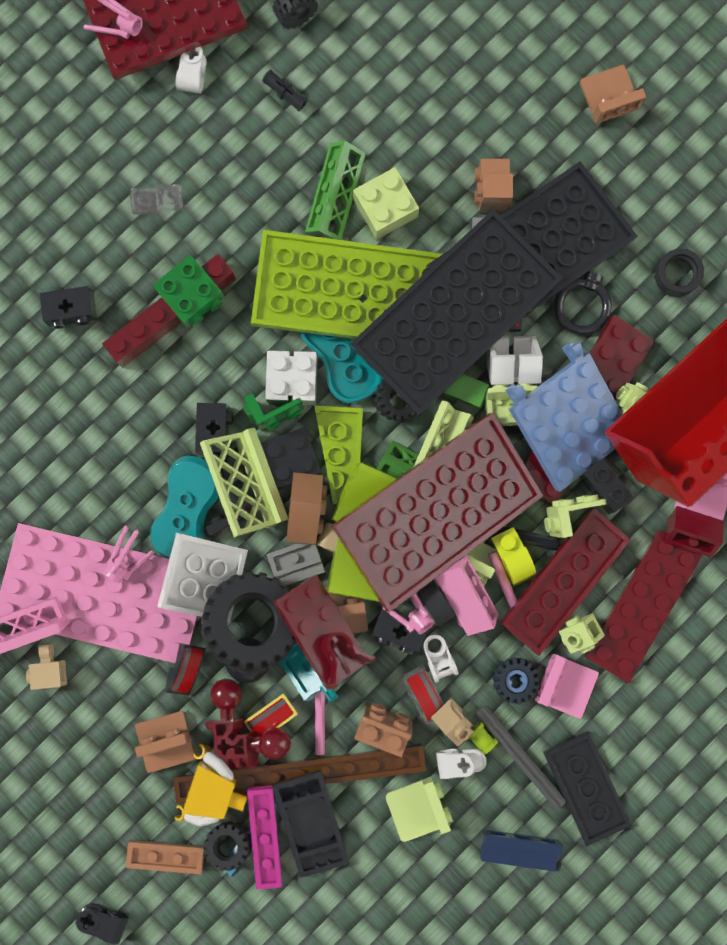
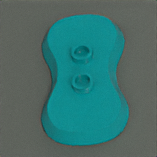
[300,332,383,403]
[150,456,219,559]

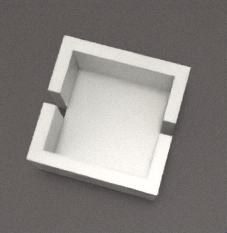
[486,336,543,386]
[265,351,318,405]

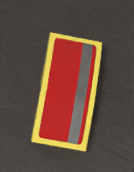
[244,693,298,736]

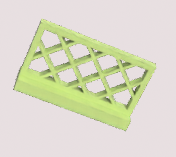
[200,428,288,537]

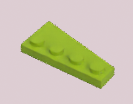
[314,406,363,505]

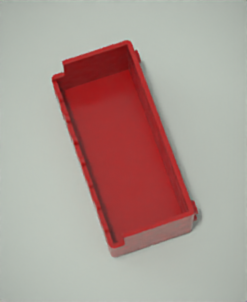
[605,318,727,507]

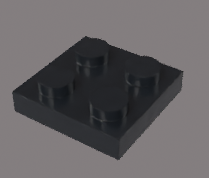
[261,427,321,489]

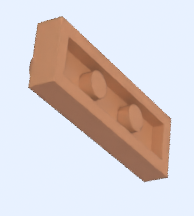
[126,840,205,874]

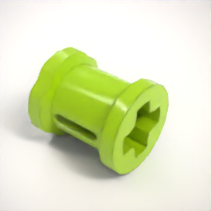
[467,722,498,755]

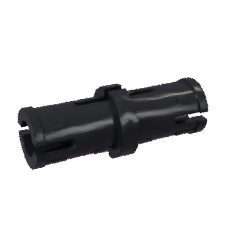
[262,69,308,112]

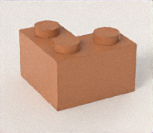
[474,159,513,214]
[286,472,327,544]

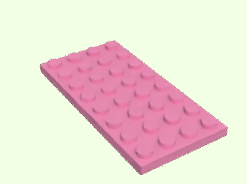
[0,523,198,663]

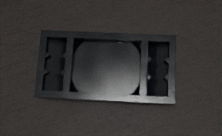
[272,769,349,878]

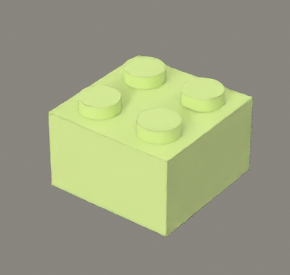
[353,167,419,240]

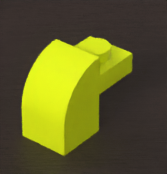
[491,527,536,587]

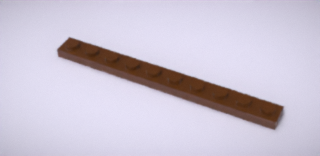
[173,744,426,804]

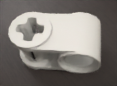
[176,46,206,94]
[422,633,459,683]
[436,749,486,779]

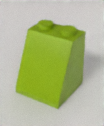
[330,463,396,523]
[326,536,379,601]

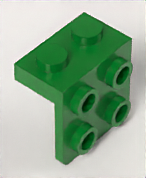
[154,256,224,328]
[243,393,304,432]

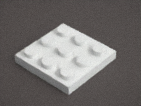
[157,533,248,622]

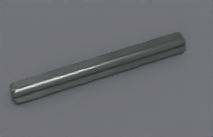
[476,706,566,809]

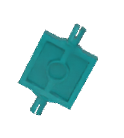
[279,640,338,702]

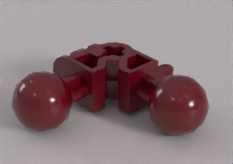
[205,678,291,770]

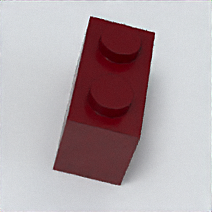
[665,506,724,557]

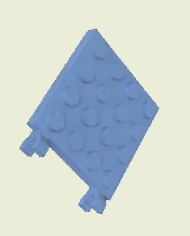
[505,342,623,491]

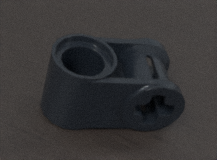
[76,903,129,944]

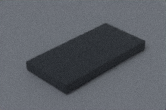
[543,731,632,847]

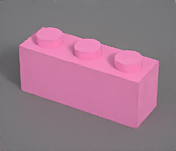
[434,555,499,636]

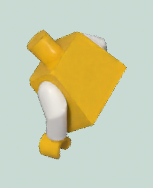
[175,744,247,827]

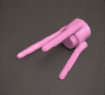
[84,0,143,39]
[103,526,154,583]
[383,593,434,634]

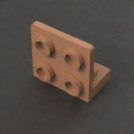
[580,65,646,124]

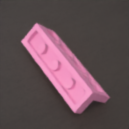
[0,596,69,654]

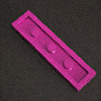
[247,785,282,890]

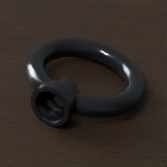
[554,271,612,335]

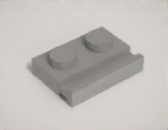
[267,543,325,587]

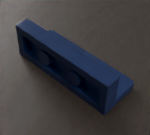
[480,829,563,871]

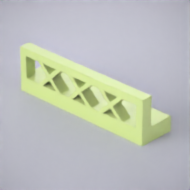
[414,401,474,466]

